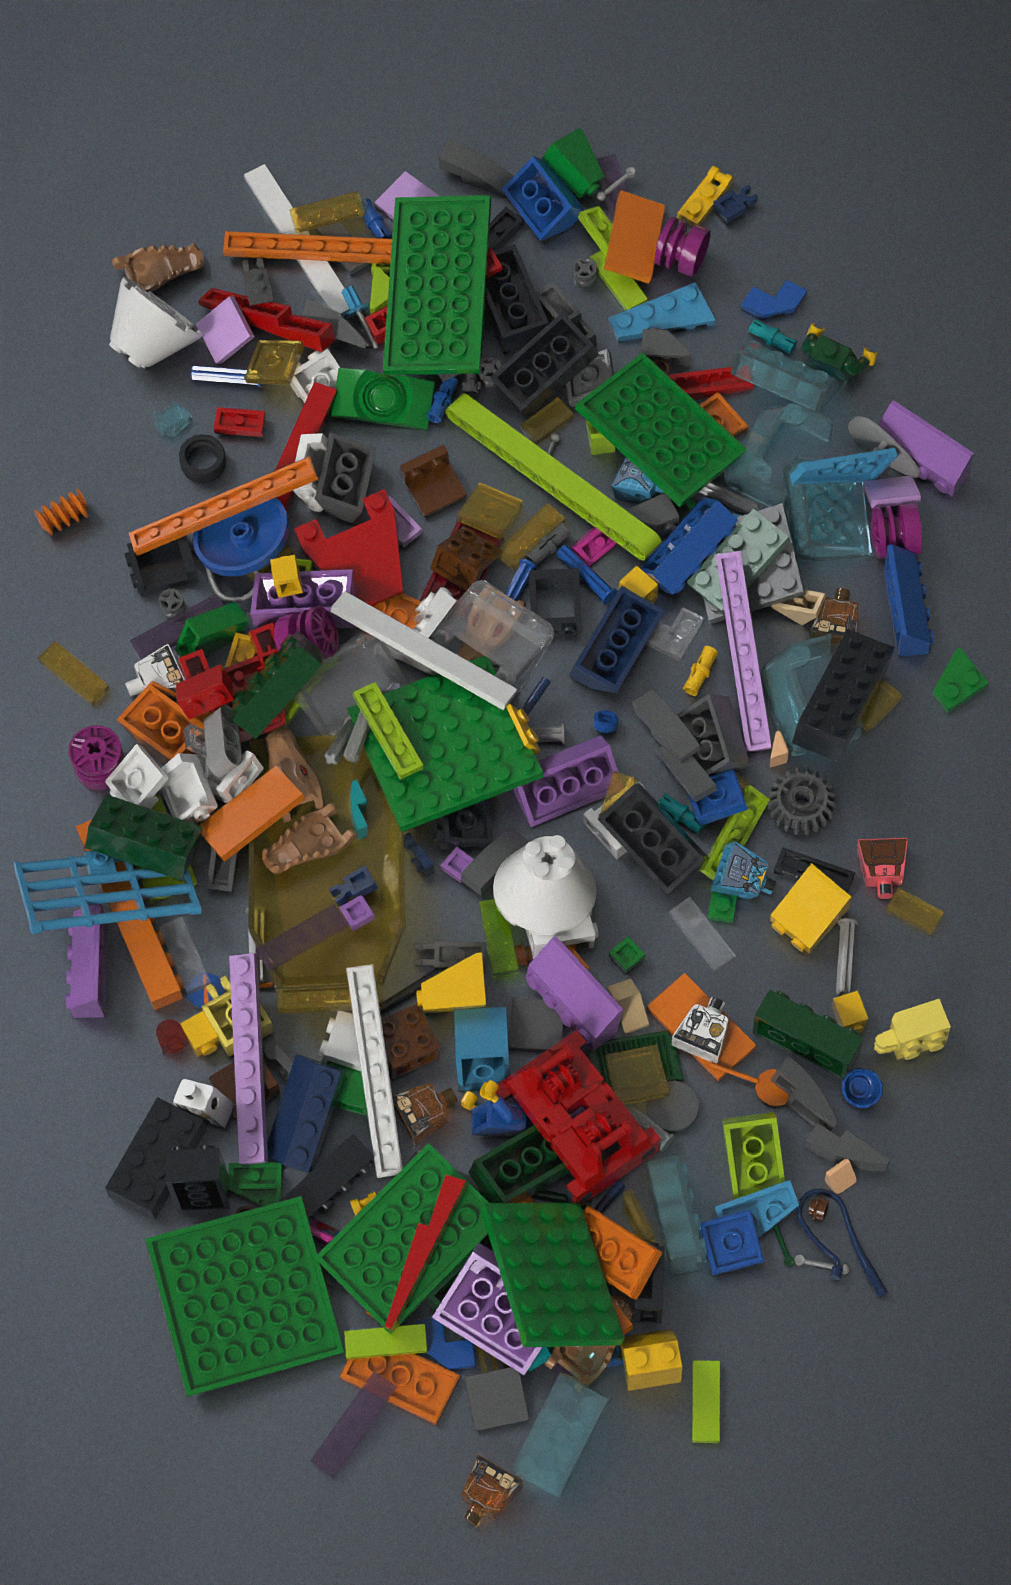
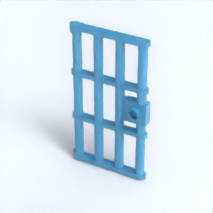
[14,851,202,934]

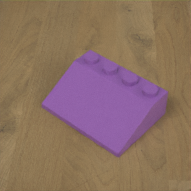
[432,1242,542,1375]

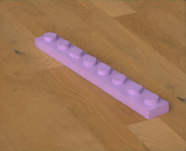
[716,551,772,753]
[229,953,268,1165]

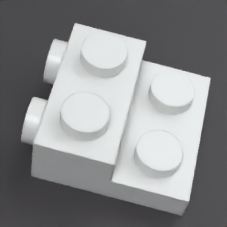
[285,349,340,403]
[412,587,457,638]
[105,744,169,809]

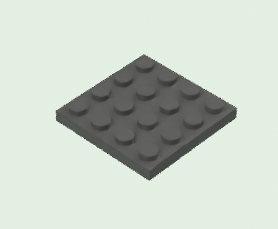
[701,503,806,624]

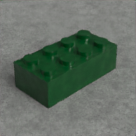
[231,630,323,739]
[85,794,203,881]
[753,989,863,1079]
[468,1125,571,1203]

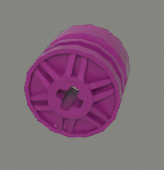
[654,217,711,278]
[870,503,922,559]
[274,606,338,660]
[68,725,125,790]

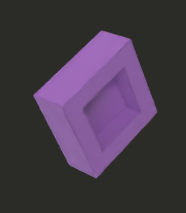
[440,847,474,883]
[339,895,375,931]

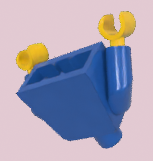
[461,1080,534,1136]

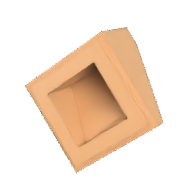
[770,730,789,767]
[825,1159,857,1195]

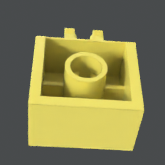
[201,976,274,1057]
[874,999,951,1060]

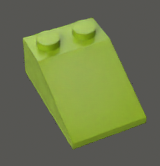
[722,1112,785,1200]

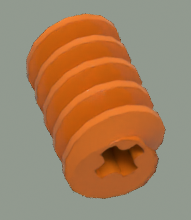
[34,488,89,536]

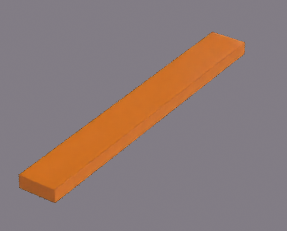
[223,231,392,264]
[129,456,318,556]

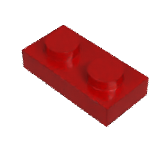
[214,407,266,437]

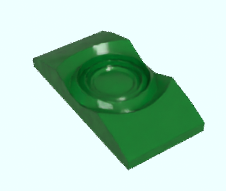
[331,368,435,431]

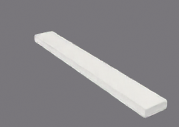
[244,164,350,316]
[330,591,517,710]
[346,964,403,1178]

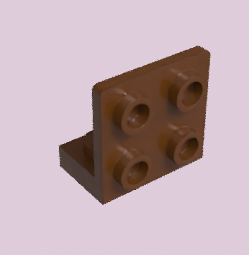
[400,444,467,517]
[430,527,503,594]
[381,1004,440,1079]
[209,1062,280,1120]

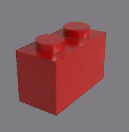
[176,664,234,720]

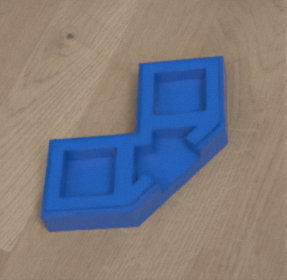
[741,280,807,319]
[415,1318,476,1371]

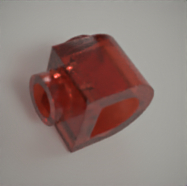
[156,1019,188,1054]

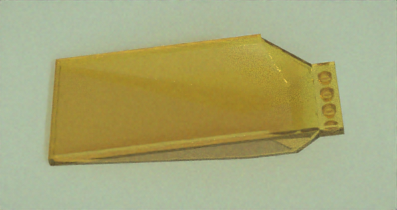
[248,735,406,1014]

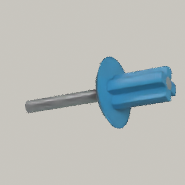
[341,285,379,349]

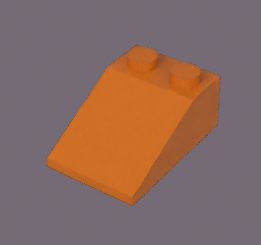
[116,683,205,765]

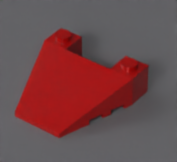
[294,489,404,606]
[177,622,285,743]

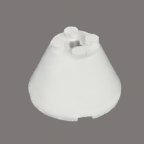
[109,277,203,369]
[493,835,597,936]

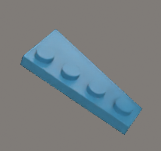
[608,282,716,342]
[790,448,898,484]

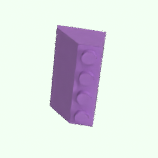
[878,400,974,497]
[250,569,355,629]
[513,735,624,827]
[66,904,107,1018]
[526,936,623,1051]

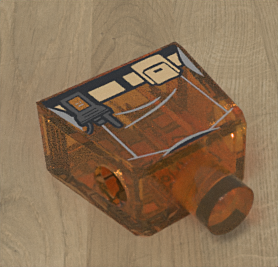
[809,588,858,646]
[392,1083,458,1146]
[461,1454,523,1526]

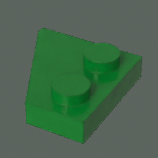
[932,647,989,713]
[228,1162,282,1207]

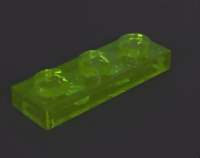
[479,899,519,977]

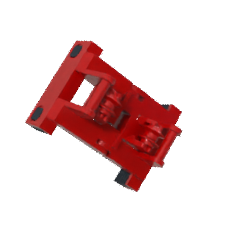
[495,1030,661,1206]

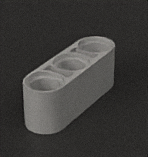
[204,705,242,778]

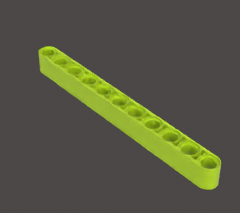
[445,393,661,561]

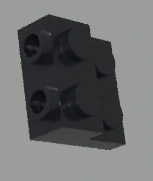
[433,799,493,850]

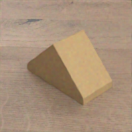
[771,590,826,625]
[606,978,649,1034]

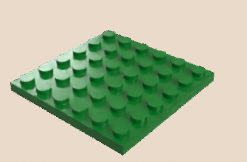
[347,655,544,832]
[145,1196,344,1397]

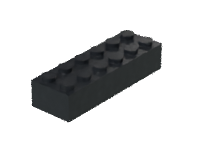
[792,629,894,762]

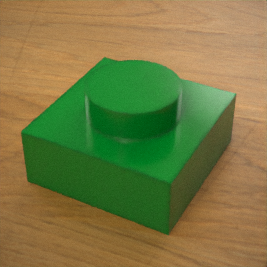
[708,892,737,923]
[609,936,645,974]

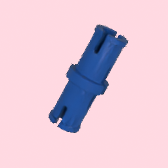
[357,198,392,239]
[427,377,458,423]

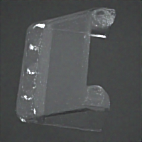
[429,581,554,693]

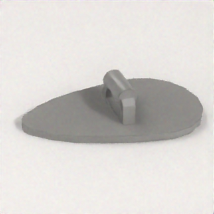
[848,416,921,478]

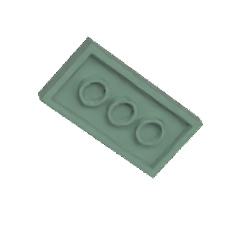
[687,509,791,614]

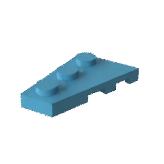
[715,1180,799,1238]

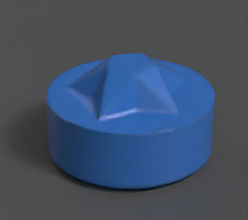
[593,710,619,733]

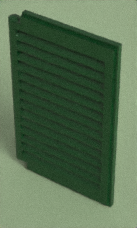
[587,1030,684,1091]

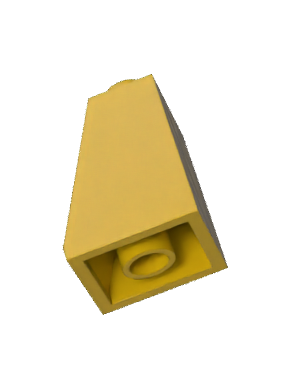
[770,864,851,954]
[416,952,486,1014]
[620,1328,682,1391]

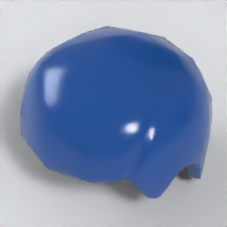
[842,1068,883,1108]

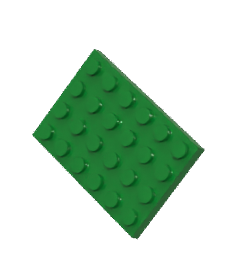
[575,352,747,507]
[314,1143,489,1335]
[481,1203,625,1347]

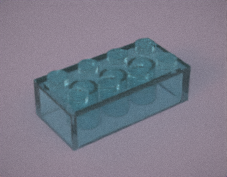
[647,1155,707,1277]
[510,1373,612,1498]

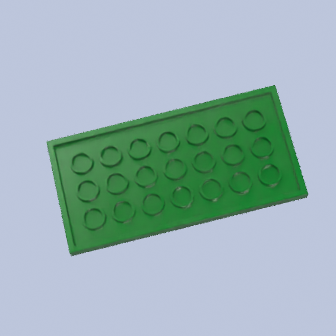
[383,195,491,375]

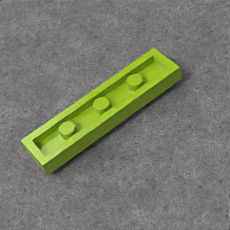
[353,682,423,780]
[699,785,770,880]

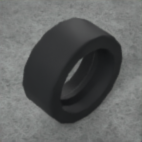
[179,434,226,483]

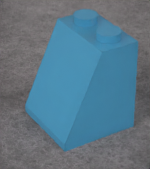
[454,1007,510,1091]

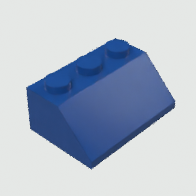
[501,156,585,241]

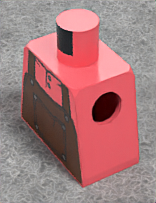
[857,838,907,899]

